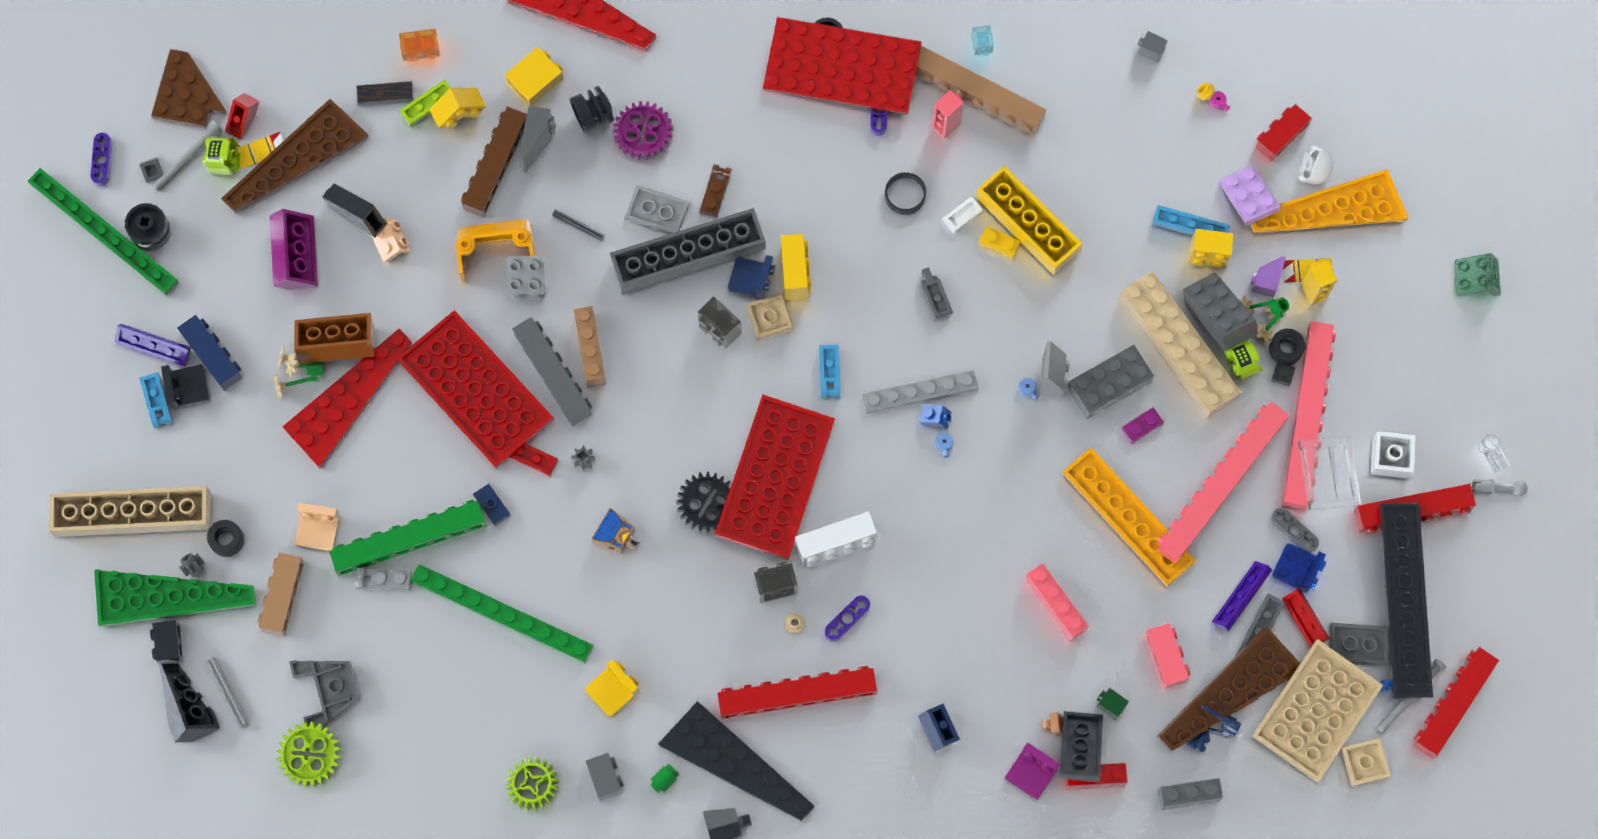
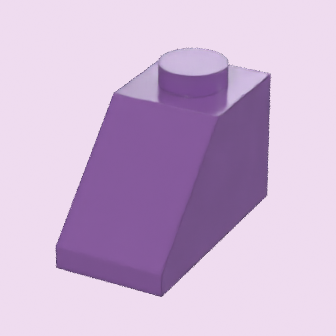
[1250,256,1286,297]

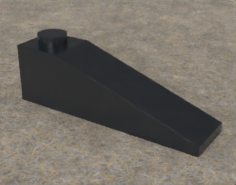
[159,663,220,743]

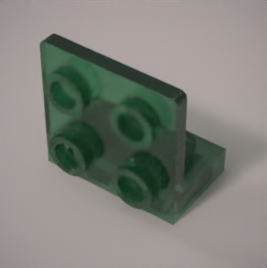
[1455,253,1501,296]

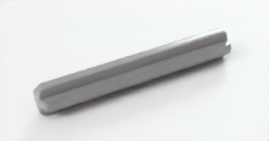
[206,657,248,728]

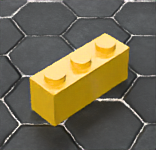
[1300,260,1337,306]

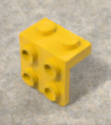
[585,659,639,717]

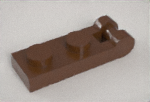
[700,164,732,218]

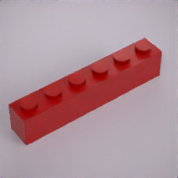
[1354,484,1476,534]
[1413,647,1500,759]

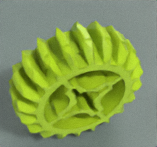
[505,757,559,811]

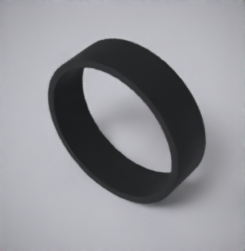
[885,172,926,215]

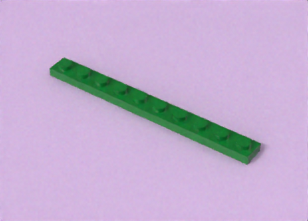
[27,168,179,295]
[410,564,594,664]

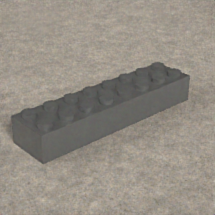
[610,208,766,294]

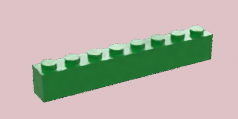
[329,500,487,577]

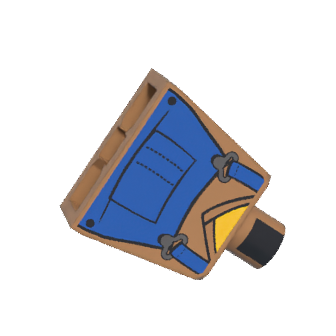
[591,508,641,554]

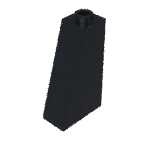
[322,183,387,238]

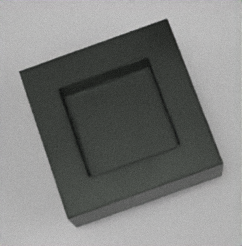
[1271,361,1296,386]

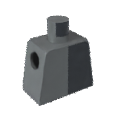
[703,808,752,839]

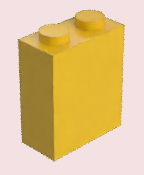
[504,47,564,106]

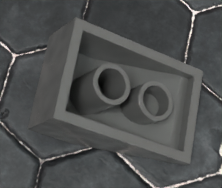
[519,106,556,172]

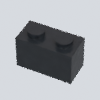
[150,620,183,665]

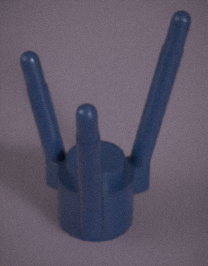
[1201,705,1241,738]

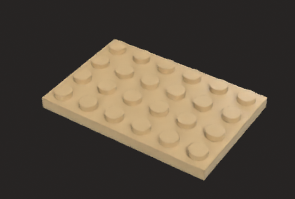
[1252,639,1383,782]

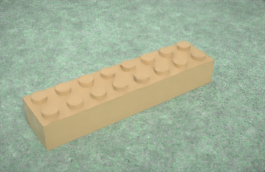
[1119,271,1241,419]
[49,486,211,537]

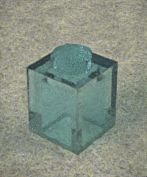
[971,25,994,56]

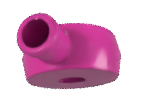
[1209,91,1230,111]

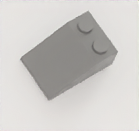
[1039,341,1070,397]

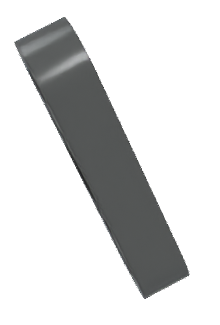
[1271,508,1319,553]

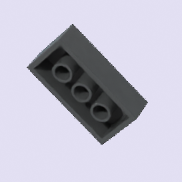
[1183,272,1258,351]
[1068,345,1154,419]

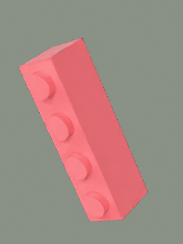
[1025,563,1089,642]

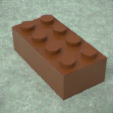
[294,313,375,364]

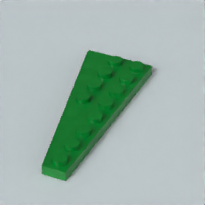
[94,569,256,627]

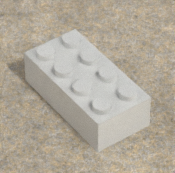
[795,512,877,568]

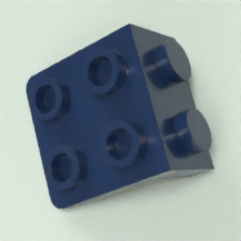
[728,255,776,299]

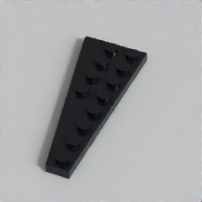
[658,701,815,822]

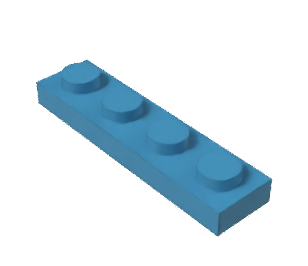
[1152,205,1230,236]

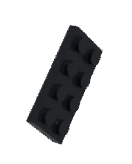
[1059,711,1103,782]

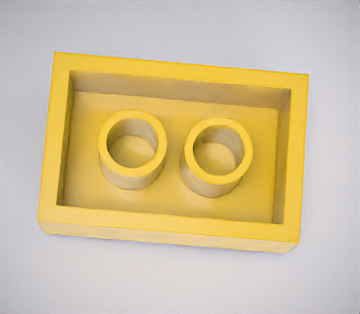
[781,234,811,301]

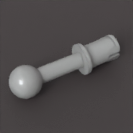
[1471,479,1527,496]

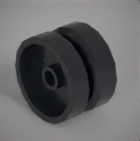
[125,203,171,251]

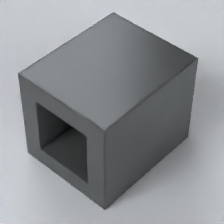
[1137,31,1168,63]

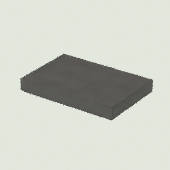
[1329,623,1389,667]

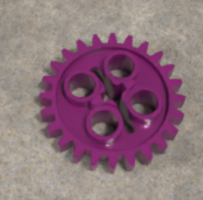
[613,101,673,160]

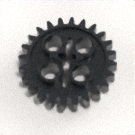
[676,472,730,534]

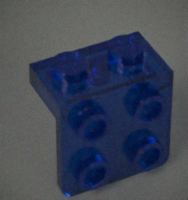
[1272,543,1327,594]

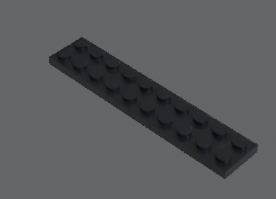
[1379,503,1433,699]

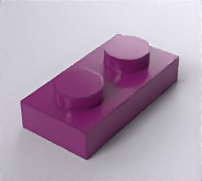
[1121,407,1164,444]

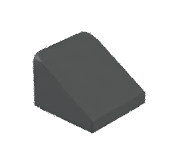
[139,157,164,182]

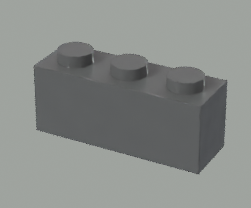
[1158,778,1223,810]

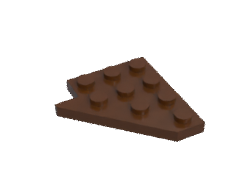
[151,49,227,129]

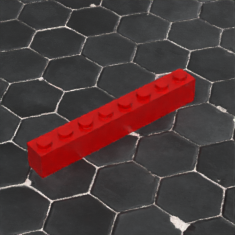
[717,666,877,719]

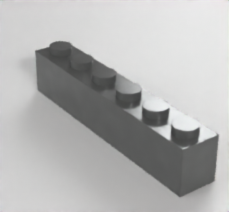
[512,317,592,426]

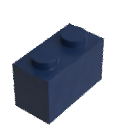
[918,704,960,752]

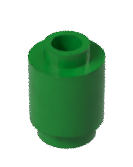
[650,764,679,793]

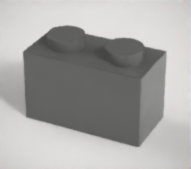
[586,753,624,801]

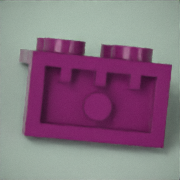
[1005,742,1060,800]

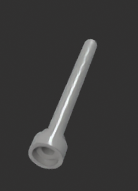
[153,120,223,190]

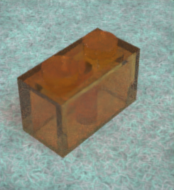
[399,28,440,62]

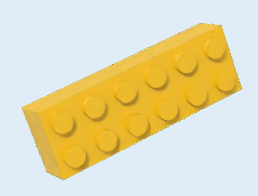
[976,166,1083,275]

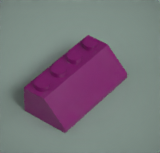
[269,209,318,290]

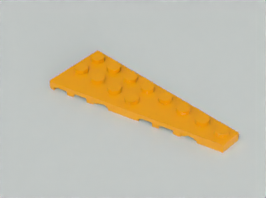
[1250,169,1409,234]

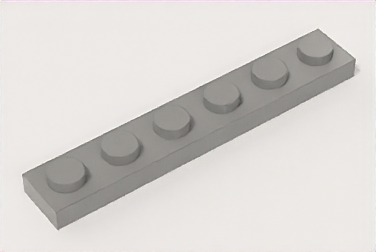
[862,370,978,414]

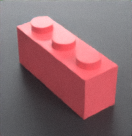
[932,90,964,138]
[1145,623,1190,689]

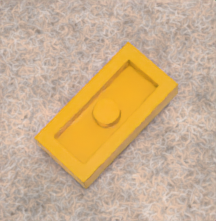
[978,226,1021,259]

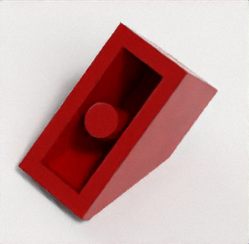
[225,93,260,139]

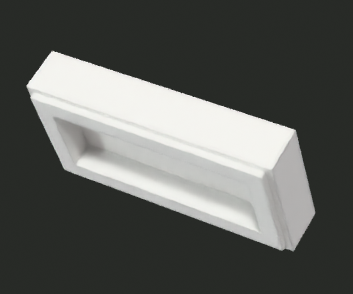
[943,196,984,234]

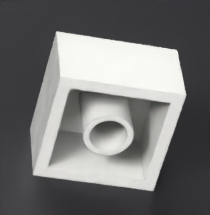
[1370,431,1416,479]

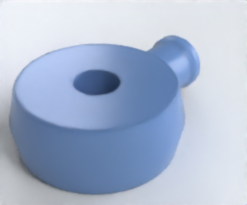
[1018,378,1039,400]
[935,433,953,457]

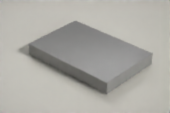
[624,185,690,234]

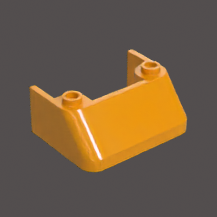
[456,219,535,283]

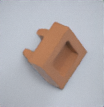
[1042,712,1063,735]

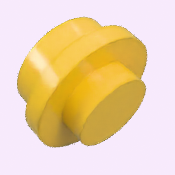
[1197,82,1215,100]

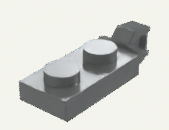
[921,267,953,320]

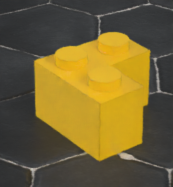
[429,88,486,129]

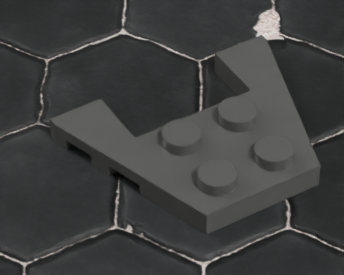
[289,661,361,727]

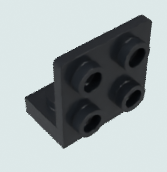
[161,364,210,409]

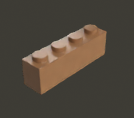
[574,306,606,388]
[257,553,304,636]

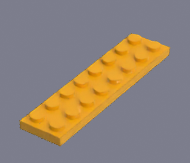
[1062,448,1196,587]

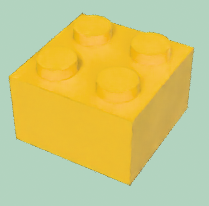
[1188,229,1233,269]

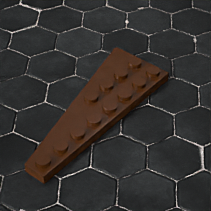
[221,99,369,213]
[1157,627,1300,751]

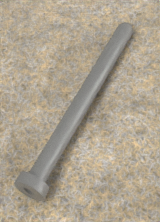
[1377,658,1447,733]

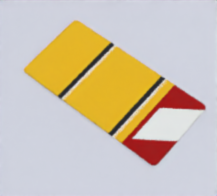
[237,132,283,169]
[1283,258,1333,283]

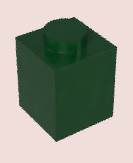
[1096,687,1129,720]

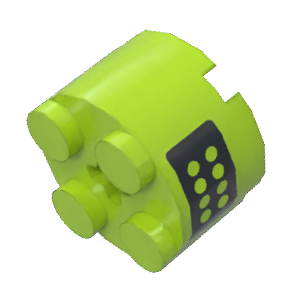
[202,137,241,175]
[1223,340,1263,380]

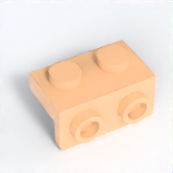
[373,218,410,262]

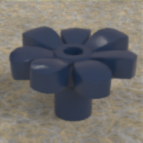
[1186,731,1211,752]

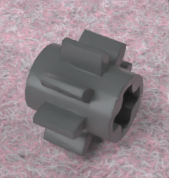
[571,445,596,471]
[179,553,205,577]

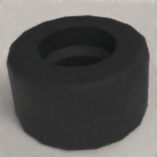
[1269,328,1305,365]
[207,520,244,557]

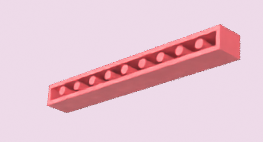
[1282,321,1336,511]
[1157,402,1289,564]

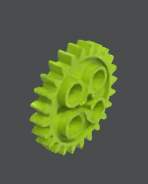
[276,722,342,787]

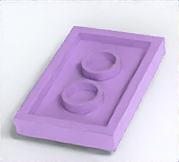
[1219,166,1280,225]

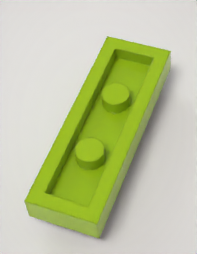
[399,79,451,127]

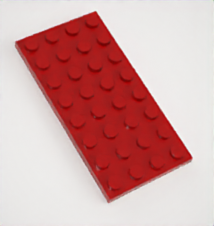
[763,17,922,115]
[396,310,554,469]
[714,394,835,560]

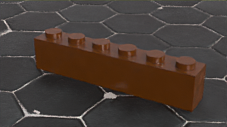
[461,106,527,218]

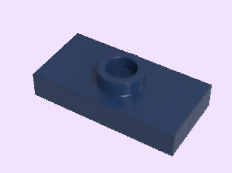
[473,483,511,526]

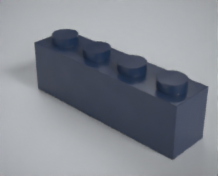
[177,315,243,391]

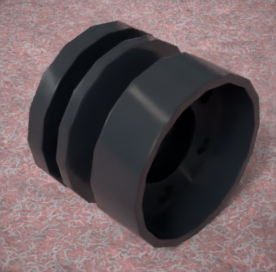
[569,85,614,134]

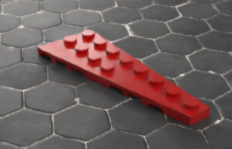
[506,0,657,51]
[282,328,413,469]

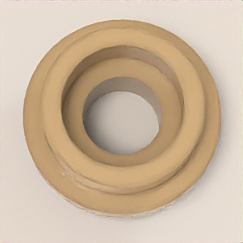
[785,614,805,633]

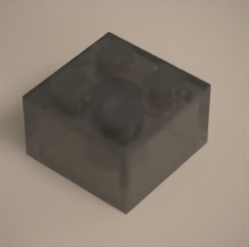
[698,296,742,349]
[754,562,798,604]

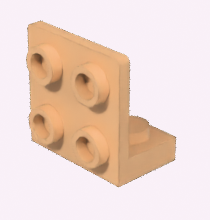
[294,503,340,551]

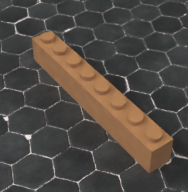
[916,46,1047,134]

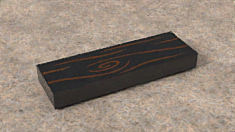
[357,81,414,105]

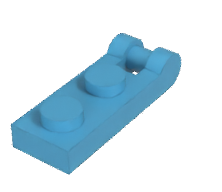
[819,345,840,398]
[140,372,173,428]

